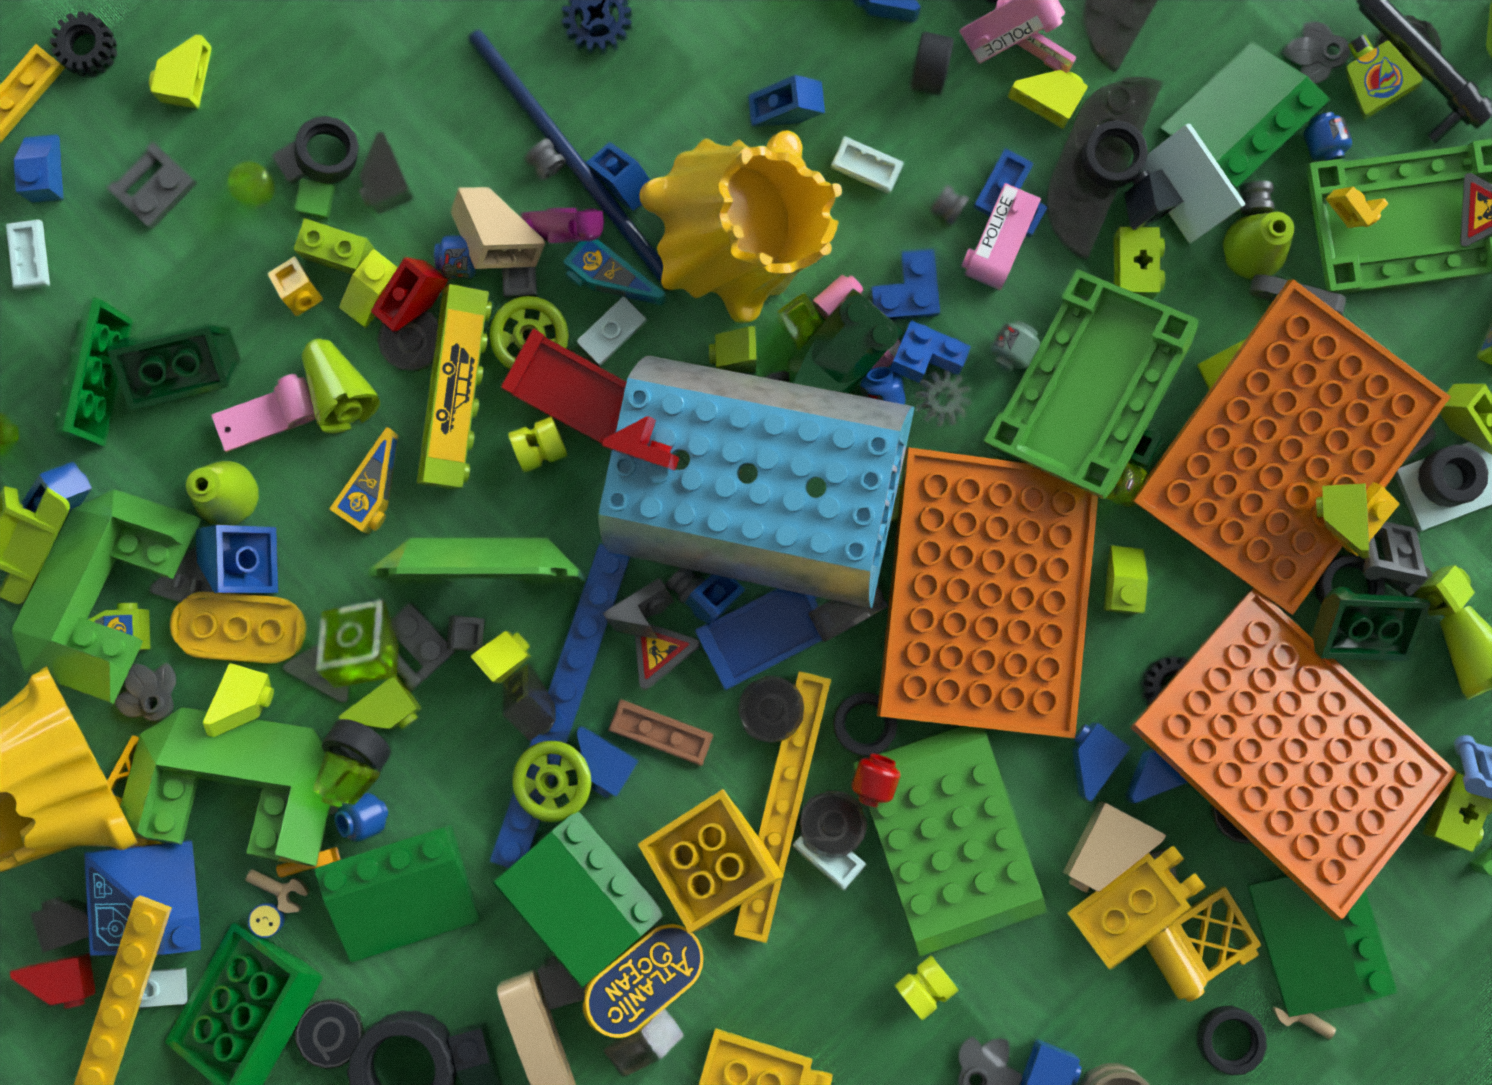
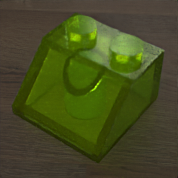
[316,599,399,688]

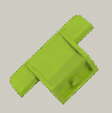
[0,486,70,604]

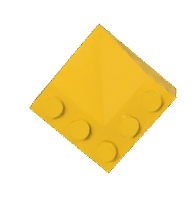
[638,789,784,934]

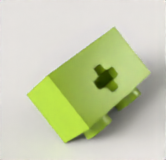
[294,218,375,275]
[1113,227,1165,300]
[1422,773,1492,852]

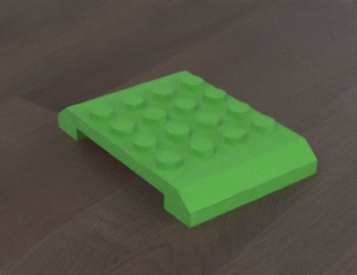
[1306,139,1492,295]
[984,269,1199,500]
[853,726,1047,956]

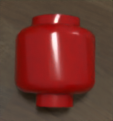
[851,754,901,807]

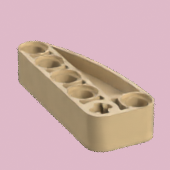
[497,970,576,1085]

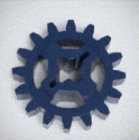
[562,0,632,55]

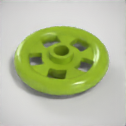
[489,296,569,369]
[512,741,591,822]

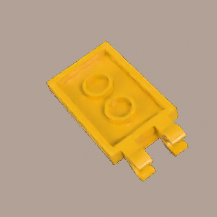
[1068,846,1206,970]
[699,1028,833,1085]

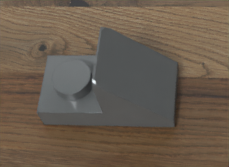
[603,578,674,639]

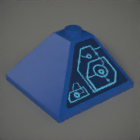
[84,840,201,955]

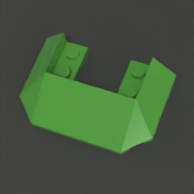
[11,489,201,704]
[368,538,587,583]
[120,707,339,867]

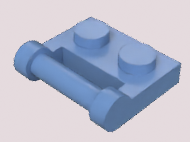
[1454,735,1492,799]

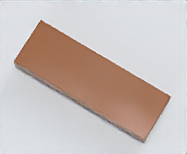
[608,699,714,766]

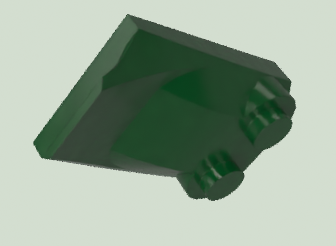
[787,288,903,394]
[108,324,241,411]
[1312,587,1431,661]

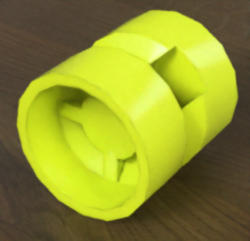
[508,416,568,473]
[895,955,959,1021]

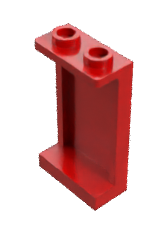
[501,328,627,444]

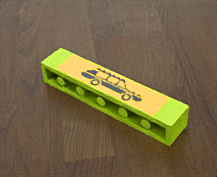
[416,284,492,490]

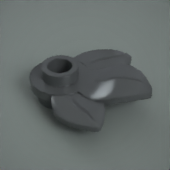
[1282,22,1350,84]
[115,663,176,722]
[958,1036,1023,1085]

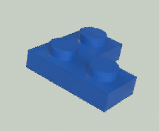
[973,148,1047,238]
[871,249,940,320]
[889,320,971,383]

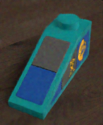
[563,239,666,305]

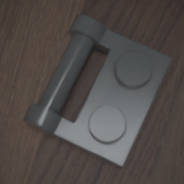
[106,141,197,230]
[1363,522,1427,585]
[366,603,457,692]

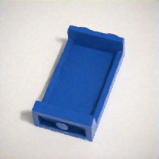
[695,588,835,690]

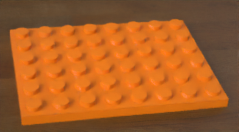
[1131,279,1451,615]
[877,447,1098,738]
[1130,588,1457,921]

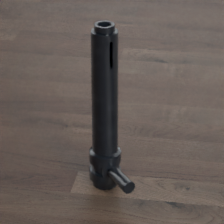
[1356,0,1492,144]

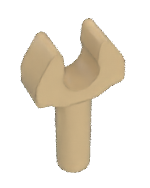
[245,869,310,913]
[1273,1007,1336,1040]

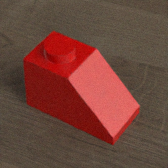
[371,257,448,331]
[10,953,96,1009]

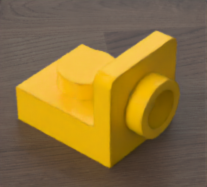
[1326,186,1388,228]
[267,256,323,316]

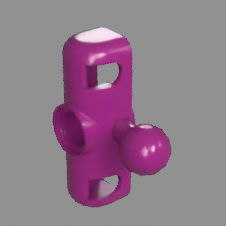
[521,208,605,243]

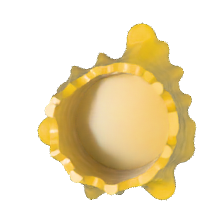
[639,130,842,323]
[0,666,138,872]

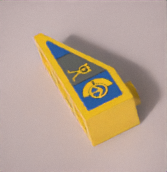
[329,427,399,534]

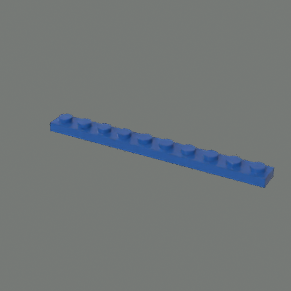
[490,543,631,868]

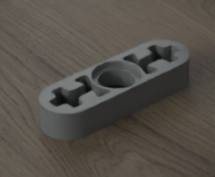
[1249,275,1347,316]

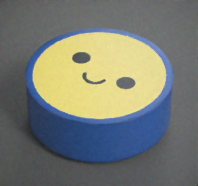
[248,903,285,938]

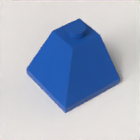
[196,525,278,593]

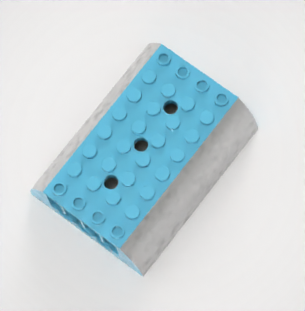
[598,356,915,608]

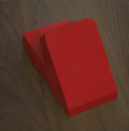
[602,416,680,471]

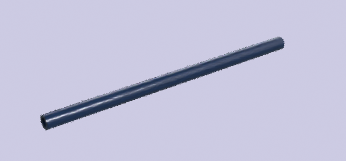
[468,29,668,291]

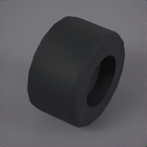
[910,32,954,96]
[1418,445,1489,507]

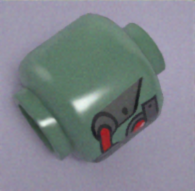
[990,320,1040,372]

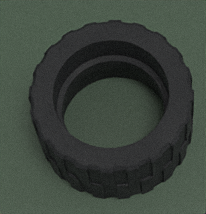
[347,1010,457,1085]

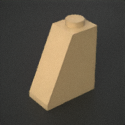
[450,187,545,269]
[1063,801,1166,893]

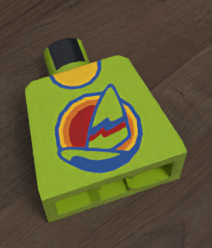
[1345,34,1423,120]

